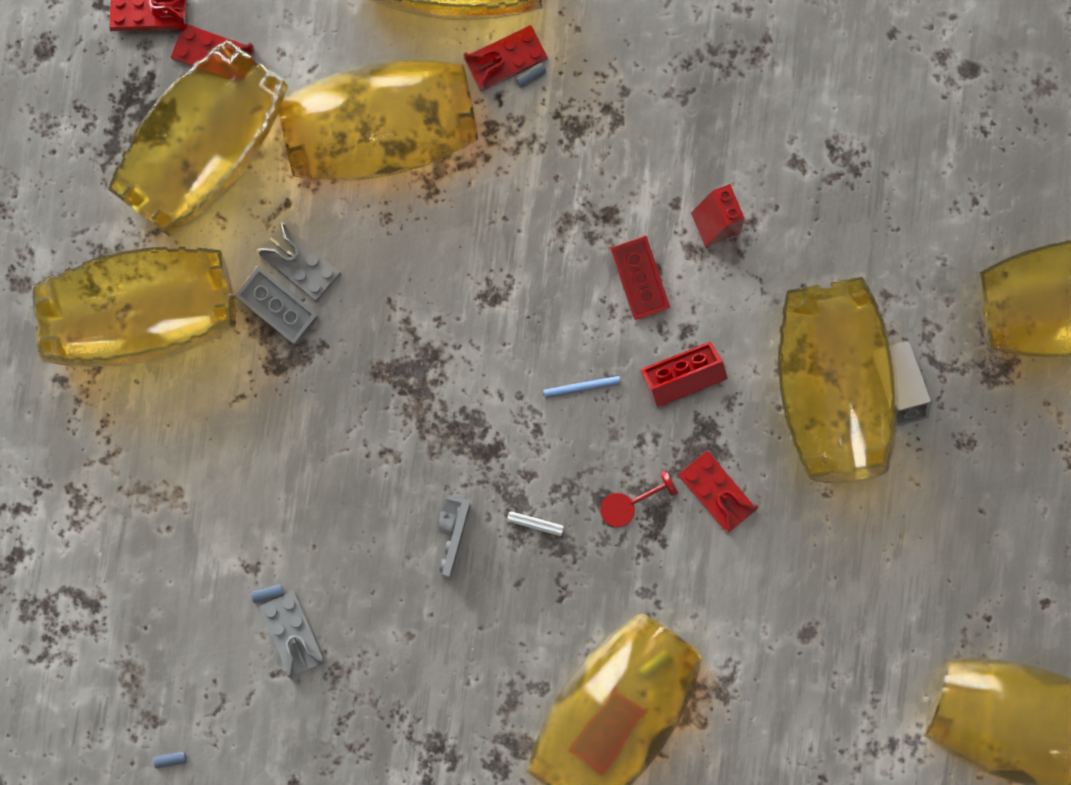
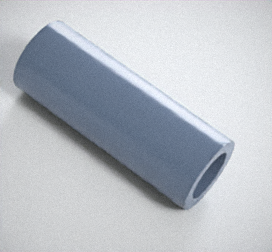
[515,62,547,87]
[251,584,284,603]
[153,751,187,769]

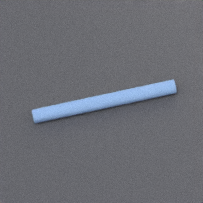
[544,376,620,397]

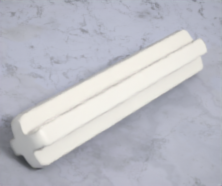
[507,512,564,536]

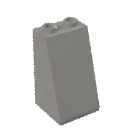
[872,342,931,428]

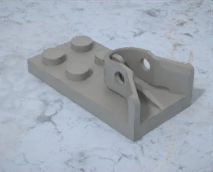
[257,222,341,302]
[232,266,317,344]
[439,496,471,580]
[259,591,325,678]

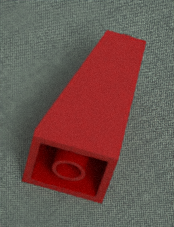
[691,184,745,247]

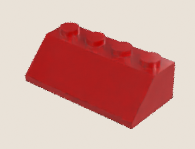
[640,341,728,407]

